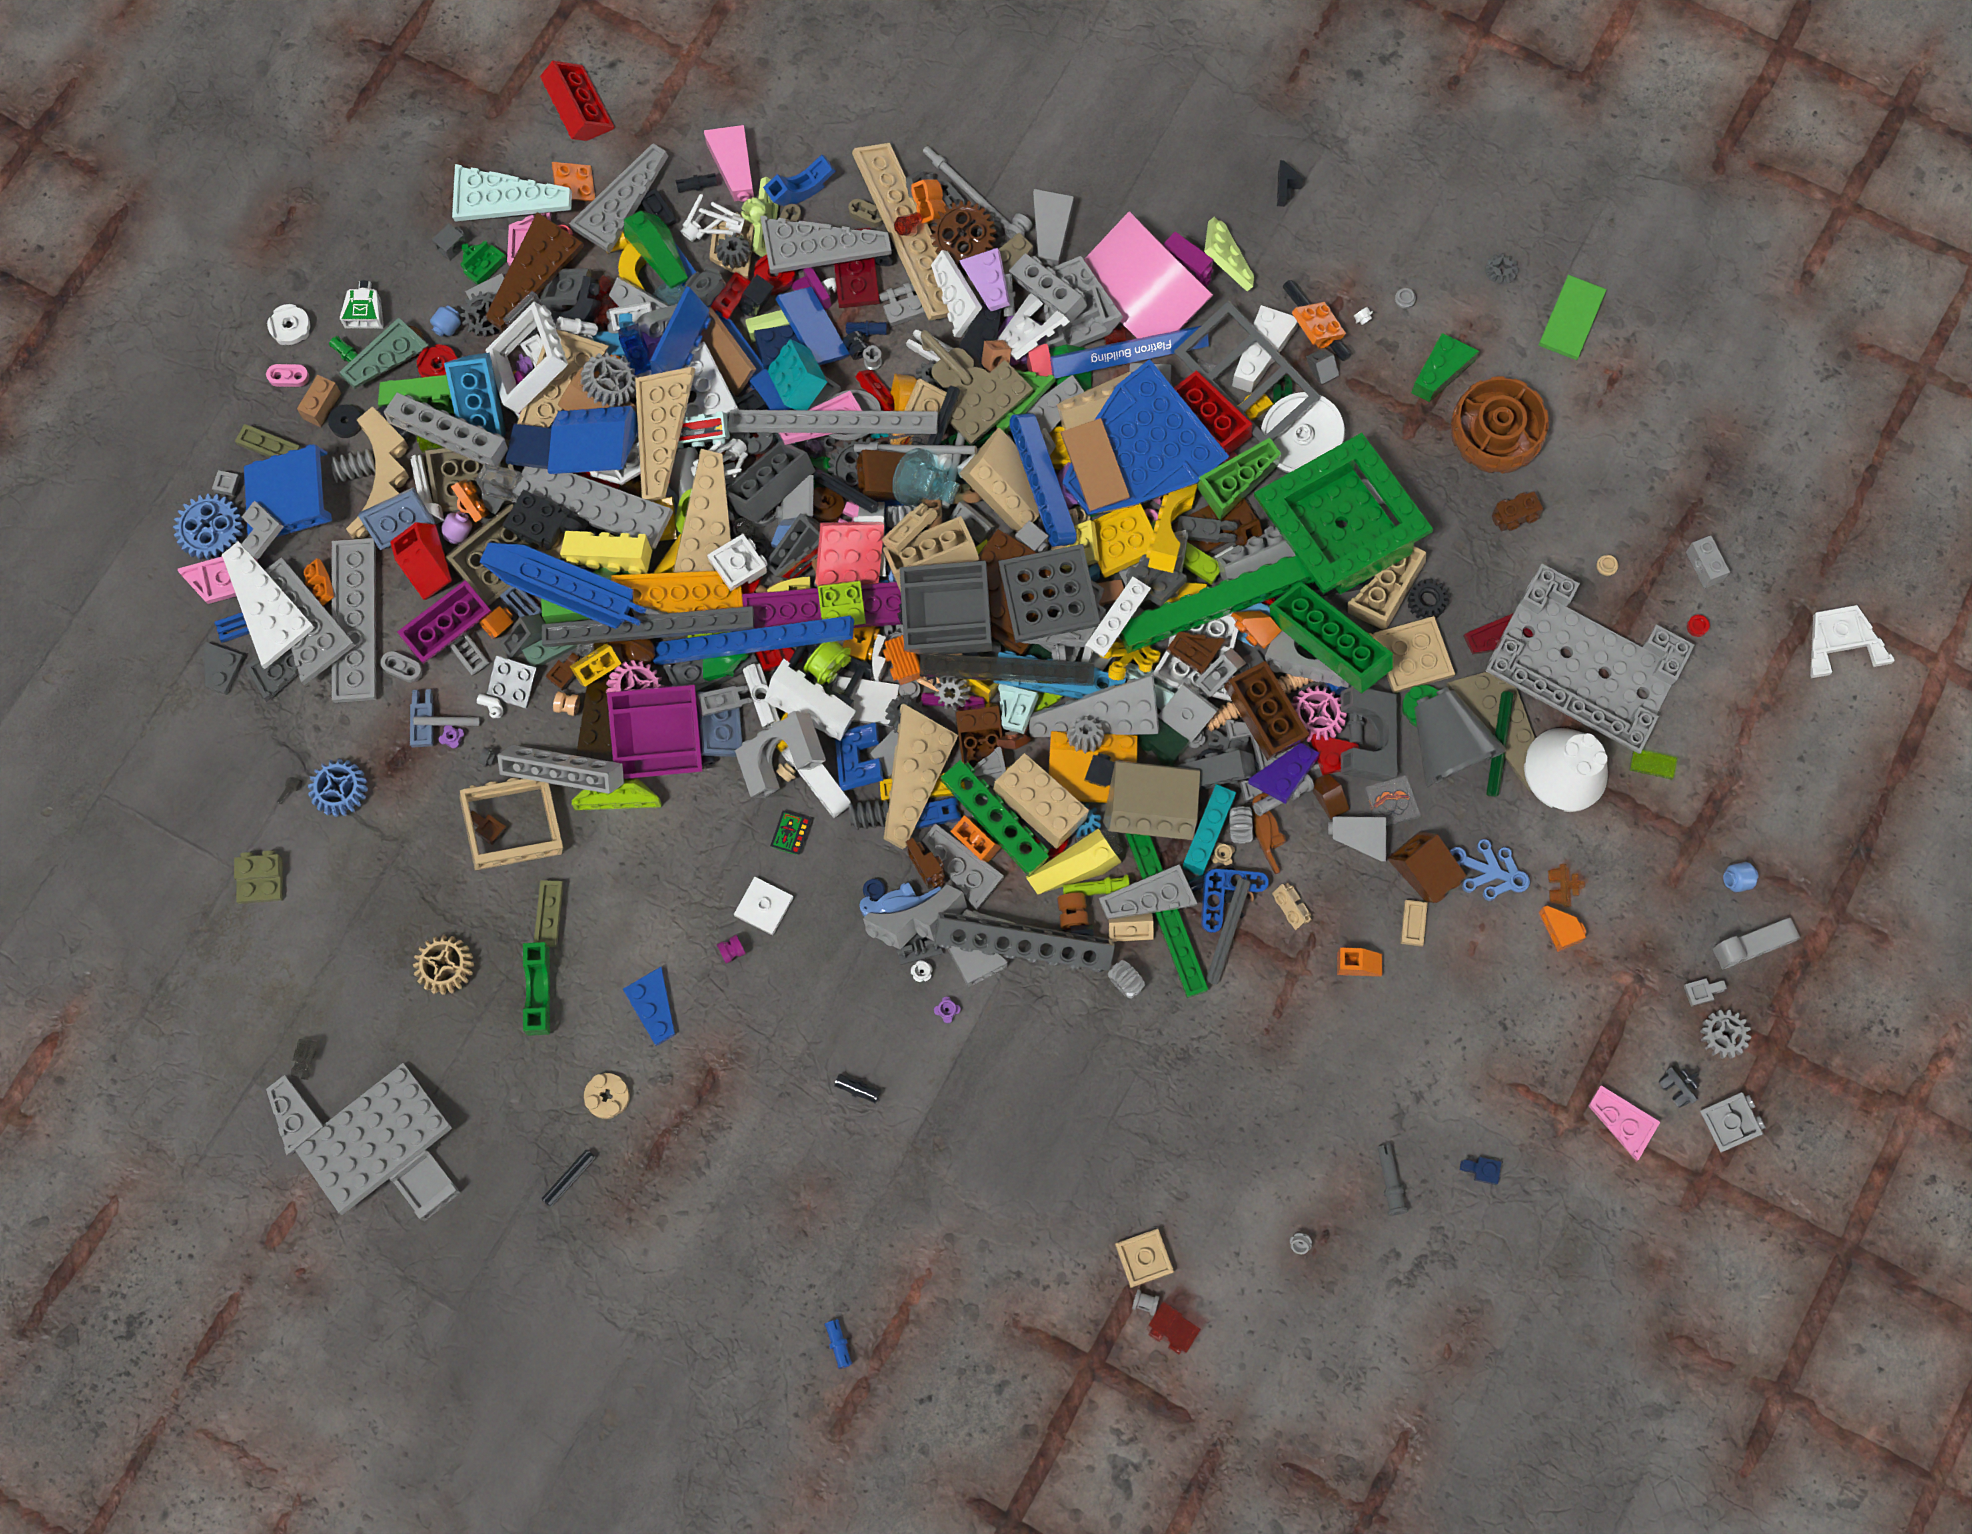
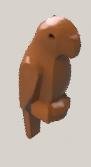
[1252,793,1286,874]

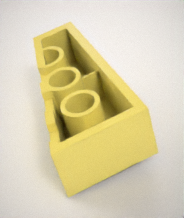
[560,531,652,574]

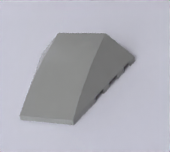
[1044,256,1123,349]

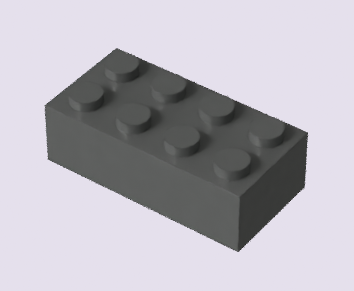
[726,441,815,523]

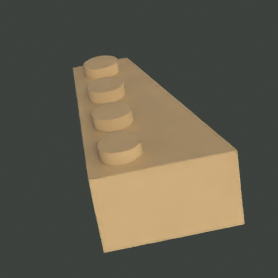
[1056,372,1131,430]
[1348,546,1426,630]

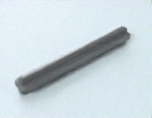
[1206,879,1250,985]

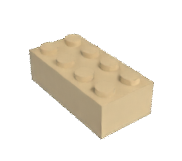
[883,516,980,592]
[993,753,1089,849]

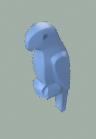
[860,882,941,917]

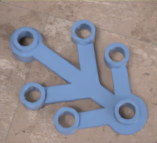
[1450,839,1530,901]

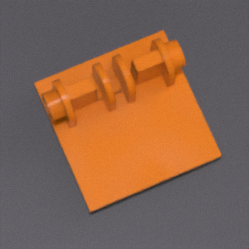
[552,162,595,201]

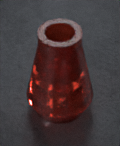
[894,212,922,236]

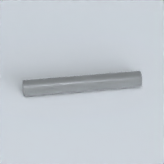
[413,717,479,726]

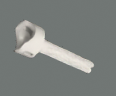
[410,455,444,525]

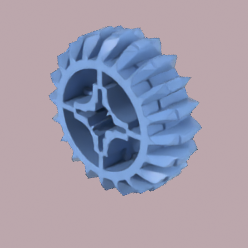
[308,758,368,817]

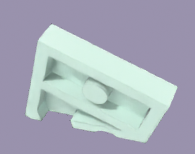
[998,684,1039,734]

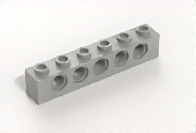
[384,393,508,469]
[497,745,624,794]

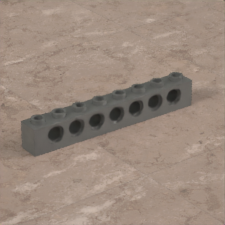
[934,912,1115,972]

